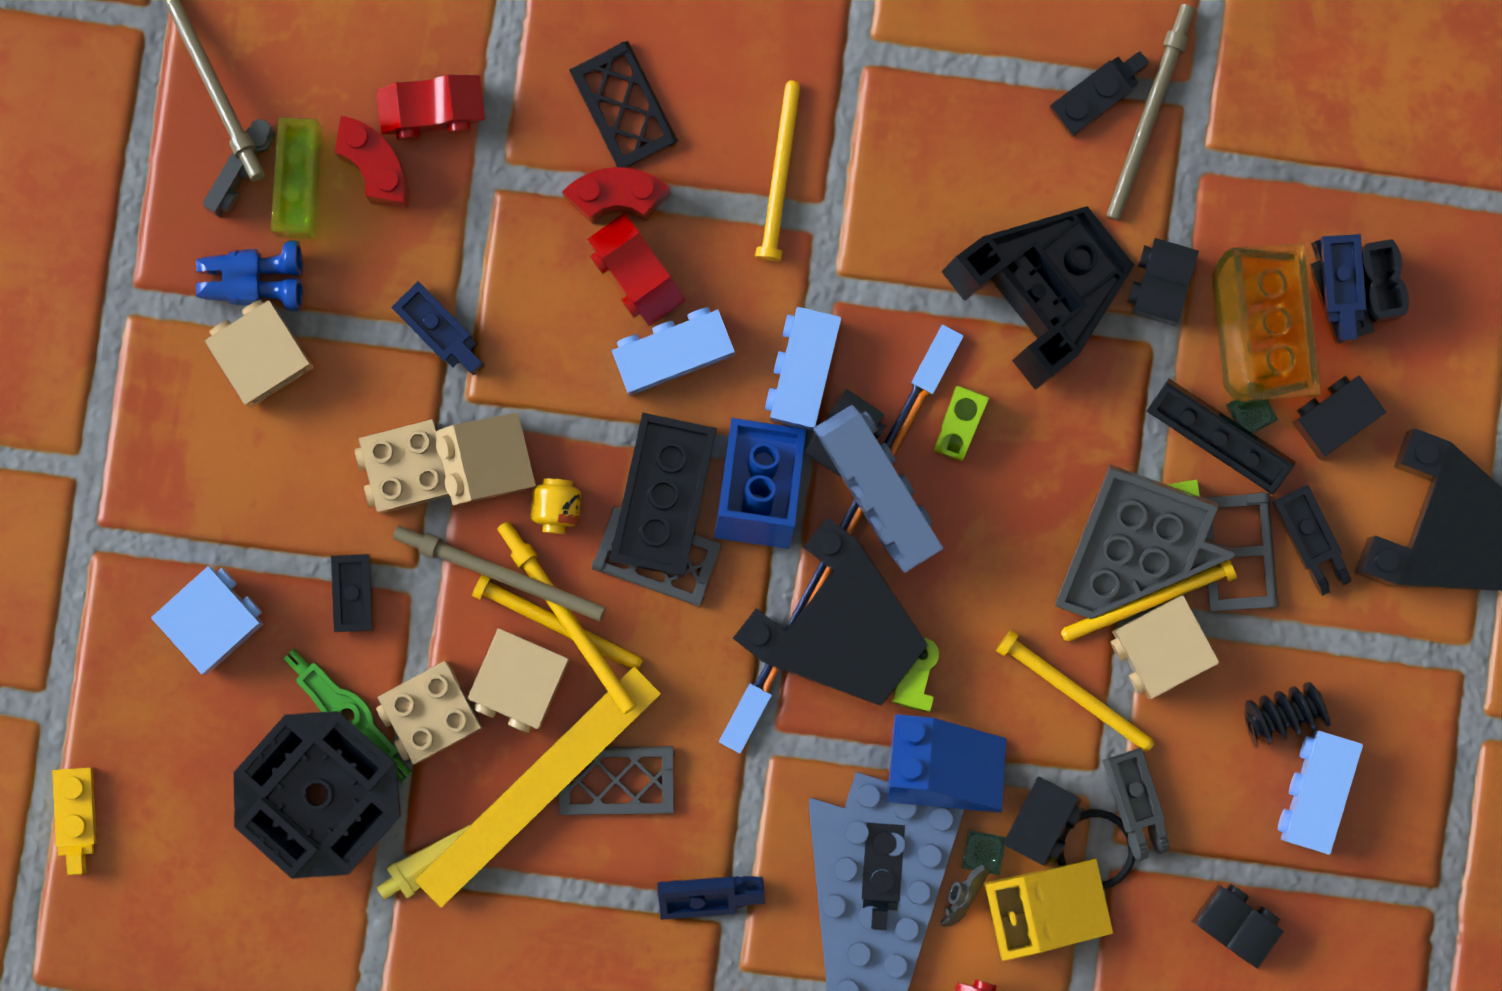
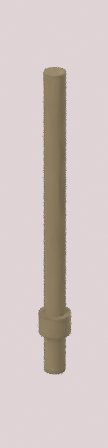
[164,0,265,181]
[1106,4,1195,221]
[393,525,606,622]

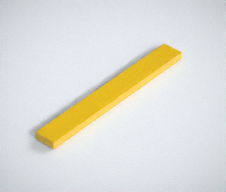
[414,666,661,908]

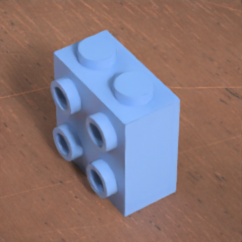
[151,566,264,675]

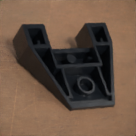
[941,206,1134,390]
[1355,428,1502,591]
[733,517,929,706]

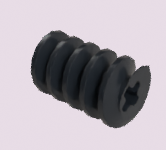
[1244,682,1331,748]

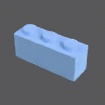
[611,307,735,396]
[765,307,841,431]
[1277,731,1363,855]

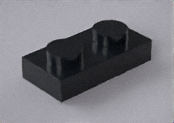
[331,554,374,632]

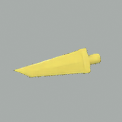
[376,825,470,900]

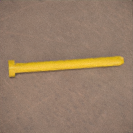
[755,81,800,261]
[1061,559,1237,642]
[471,575,643,670]
[995,630,1154,751]

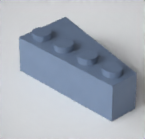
[813,405,943,573]

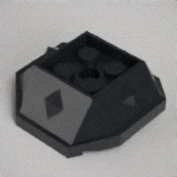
[234,711,401,879]

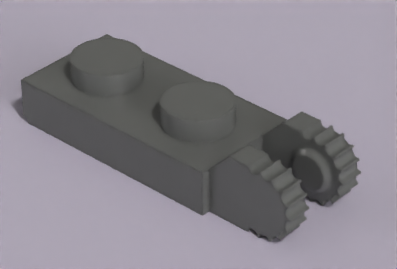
[203,118,275,218]
[1102,748,1170,861]

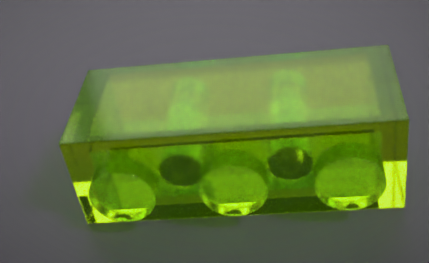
[271,117,322,239]

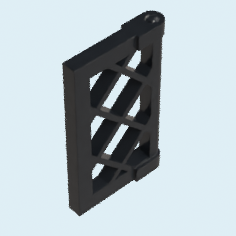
[569,41,678,168]

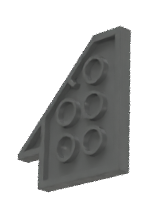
[1055,464,1235,619]

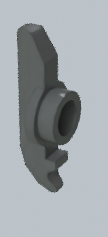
[941,865,990,927]

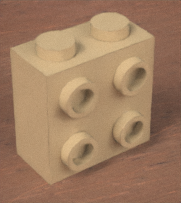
[205,300,314,408]
[435,412,536,506]
[355,419,450,514]
[1110,595,1219,699]
[467,628,570,733]
[376,661,484,765]

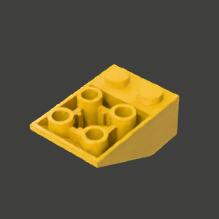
[984,858,1113,961]

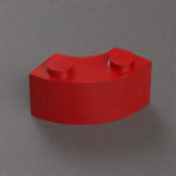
[376,75,485,141]
[334,115,409,209]
[562,167,671,223]
[587,213,686,326]

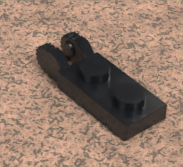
[1272,484,1352,596]

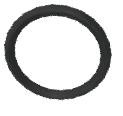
[1057,810,1135,890]

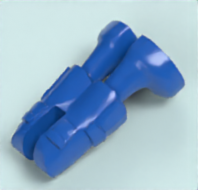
[196,240,303,311]

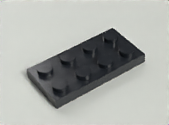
[610,412,717,577]

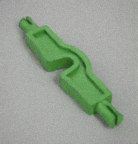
[283,648,412,783]

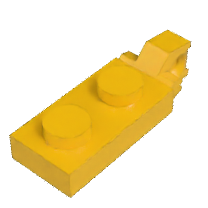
[52,768,97,875]

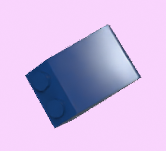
[714,418,806,549]
[887,714,1006,813]

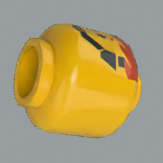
[530,478,581,534]

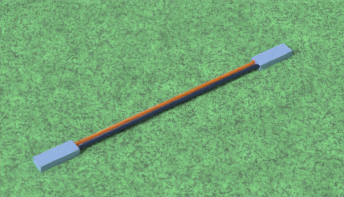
[719,324,964,753]

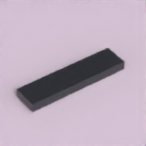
[1146,378,1296,495]

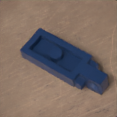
[1320,234,1366,342]
[391,281,484,375]
[657,876,765,920]

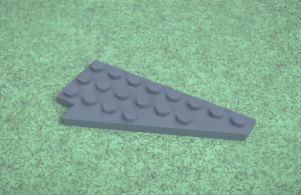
[809,772,964,991]

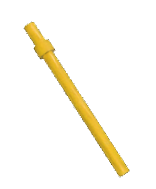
[497,521,636,715]

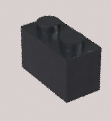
[1292,375,1386,459]
[1003,776,1084,867]

